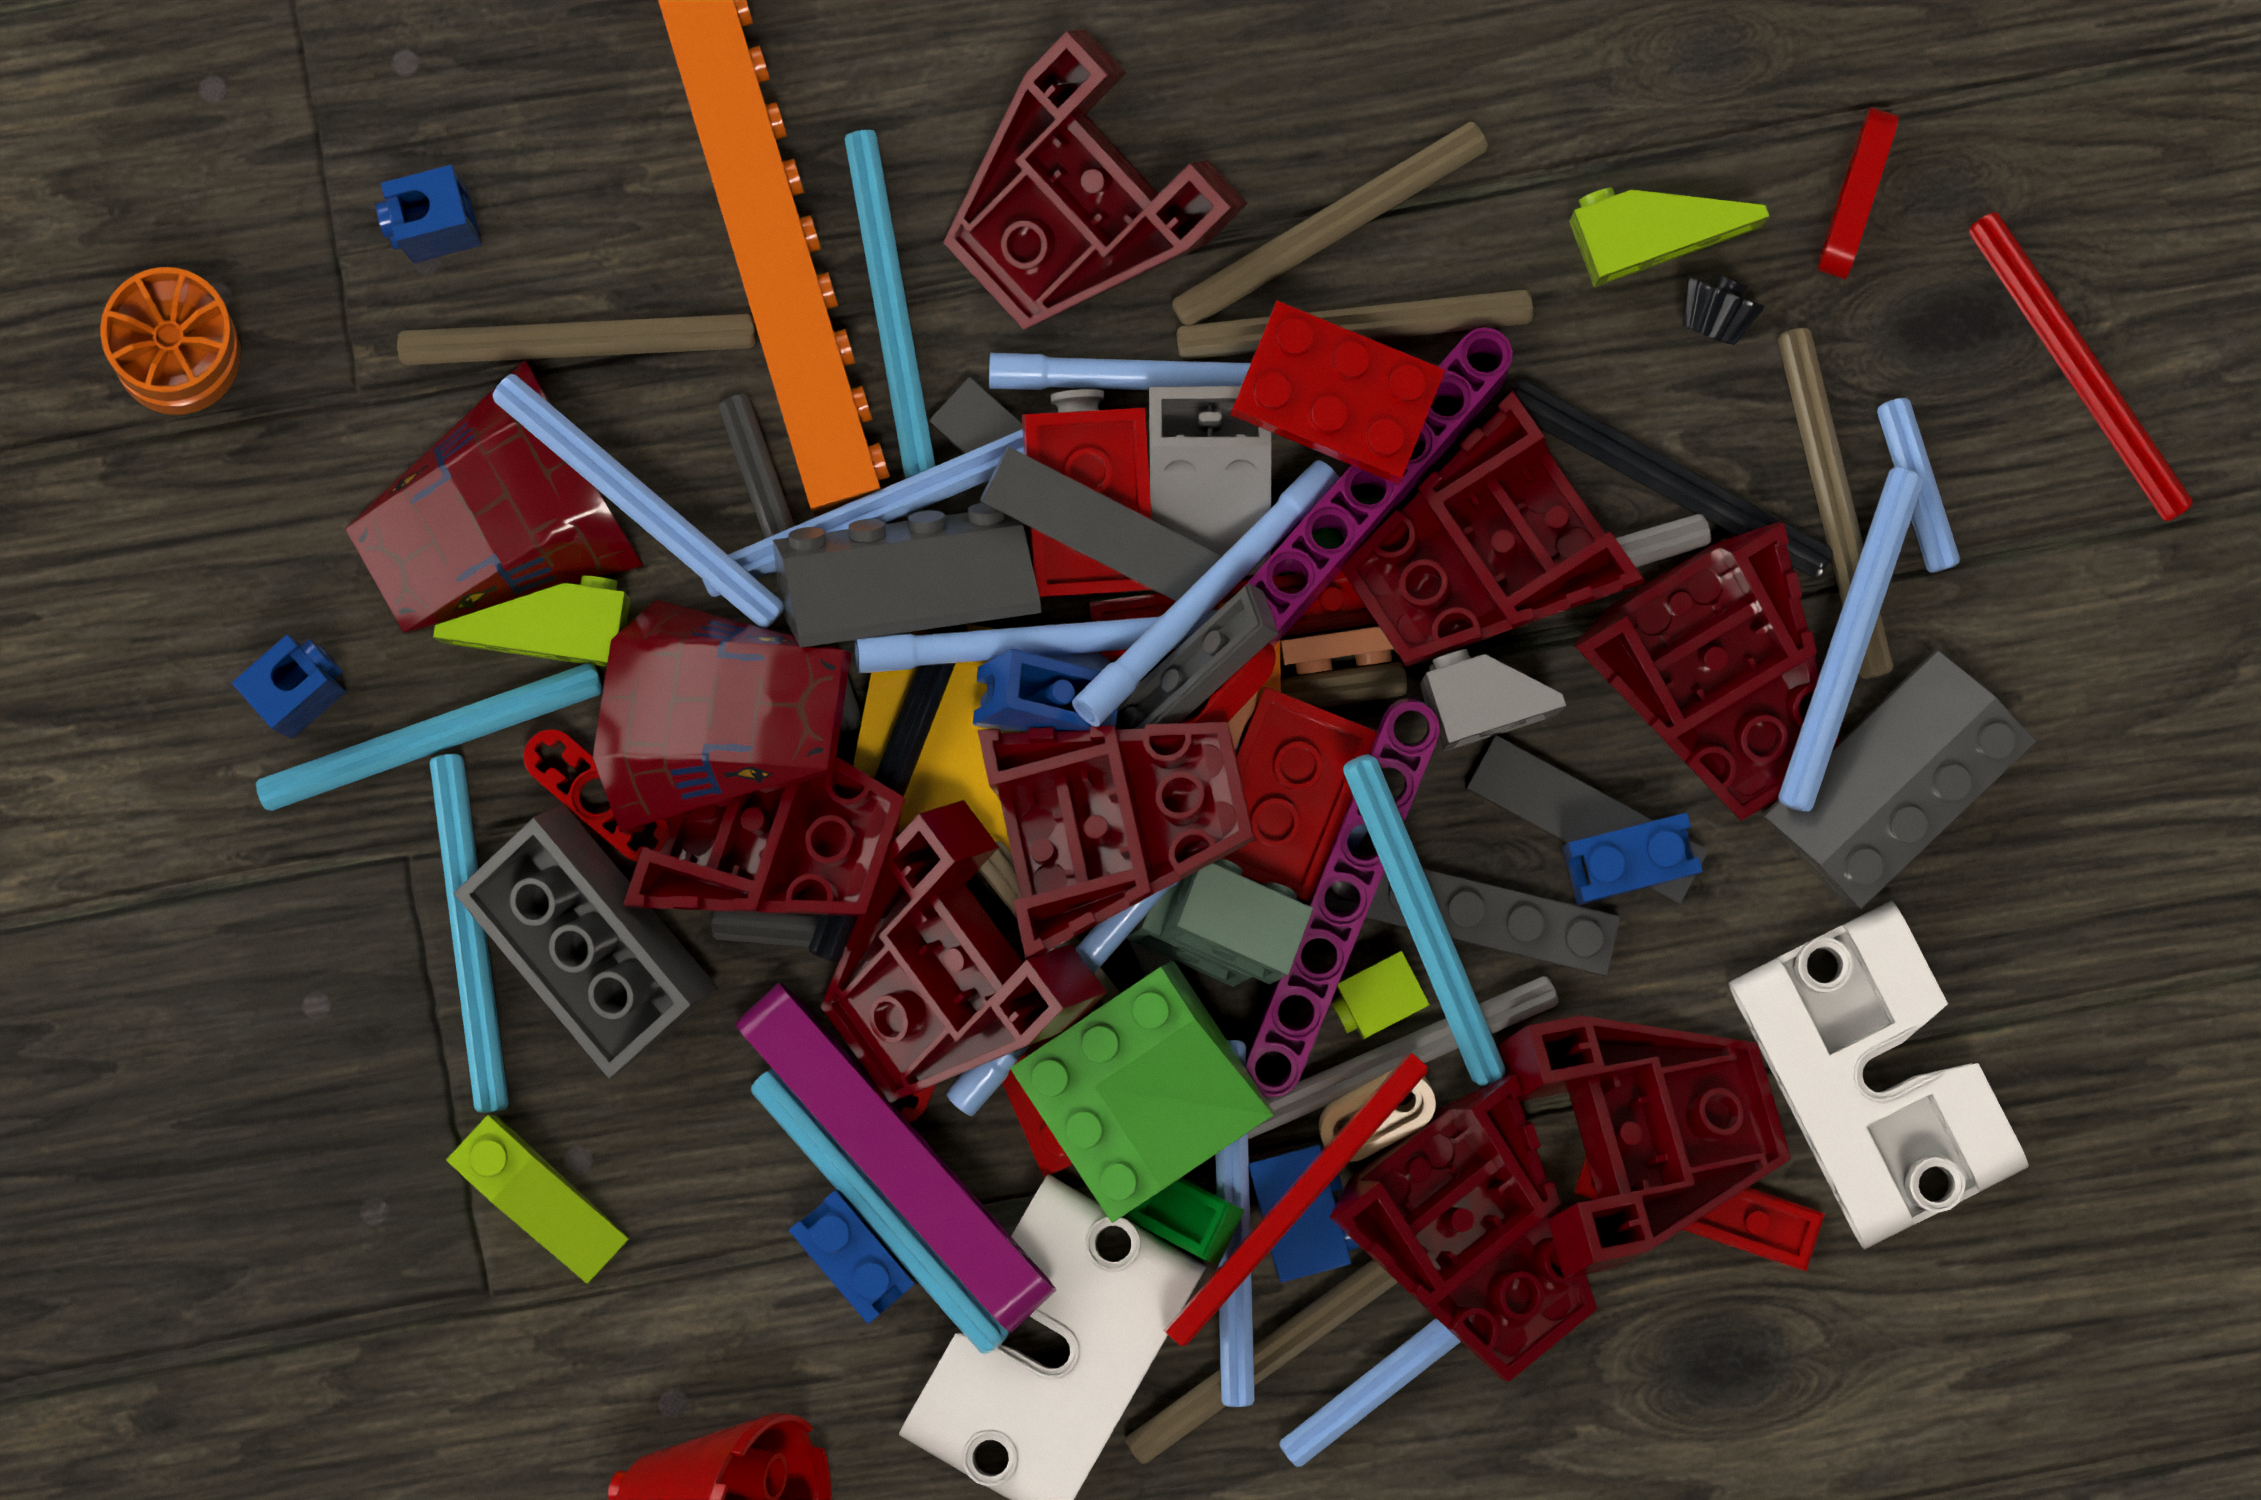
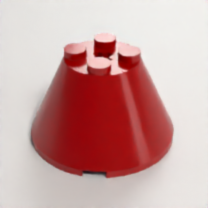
[608,1413,832,1500]

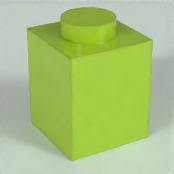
[1331,951,1430,1040]

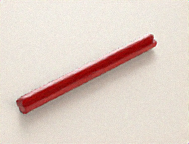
[1969,212,2193,521]

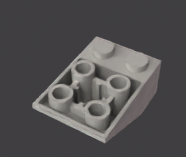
[1149,386,1271,576]

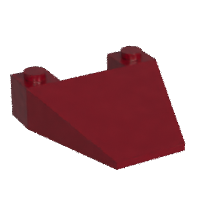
[943,30,1248,330]
[821,800,1107,1103]
[1499,1015,1791,1279]

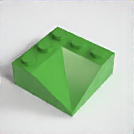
[1010,960,1275,1223]

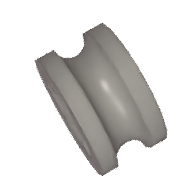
[1051,389,1104,413]

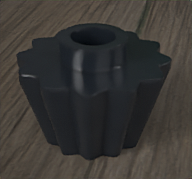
[1683,273,1764,345]

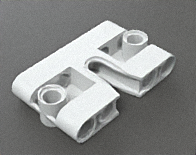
[1728,901,2029,1250]
[899,1174,1207,1500]

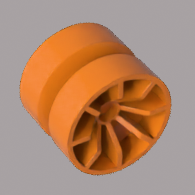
[100,267,241,415]

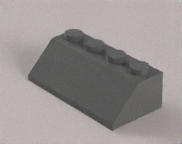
[773,503,1041,648]
[1762,650,2036,909]
[454,804,719,1079]

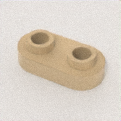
[1319,1070,1436,1162]

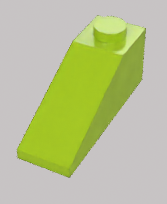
[1569,187,1769,288]
[433,575,631,668]
[446,1115,630,1284]

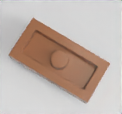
[1280,625,1394,674]

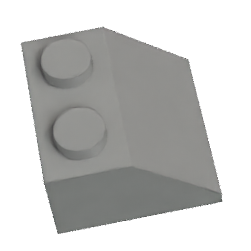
[1419,649,1566,753]

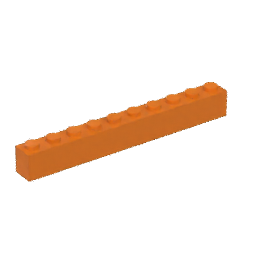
[658,0,890,517]

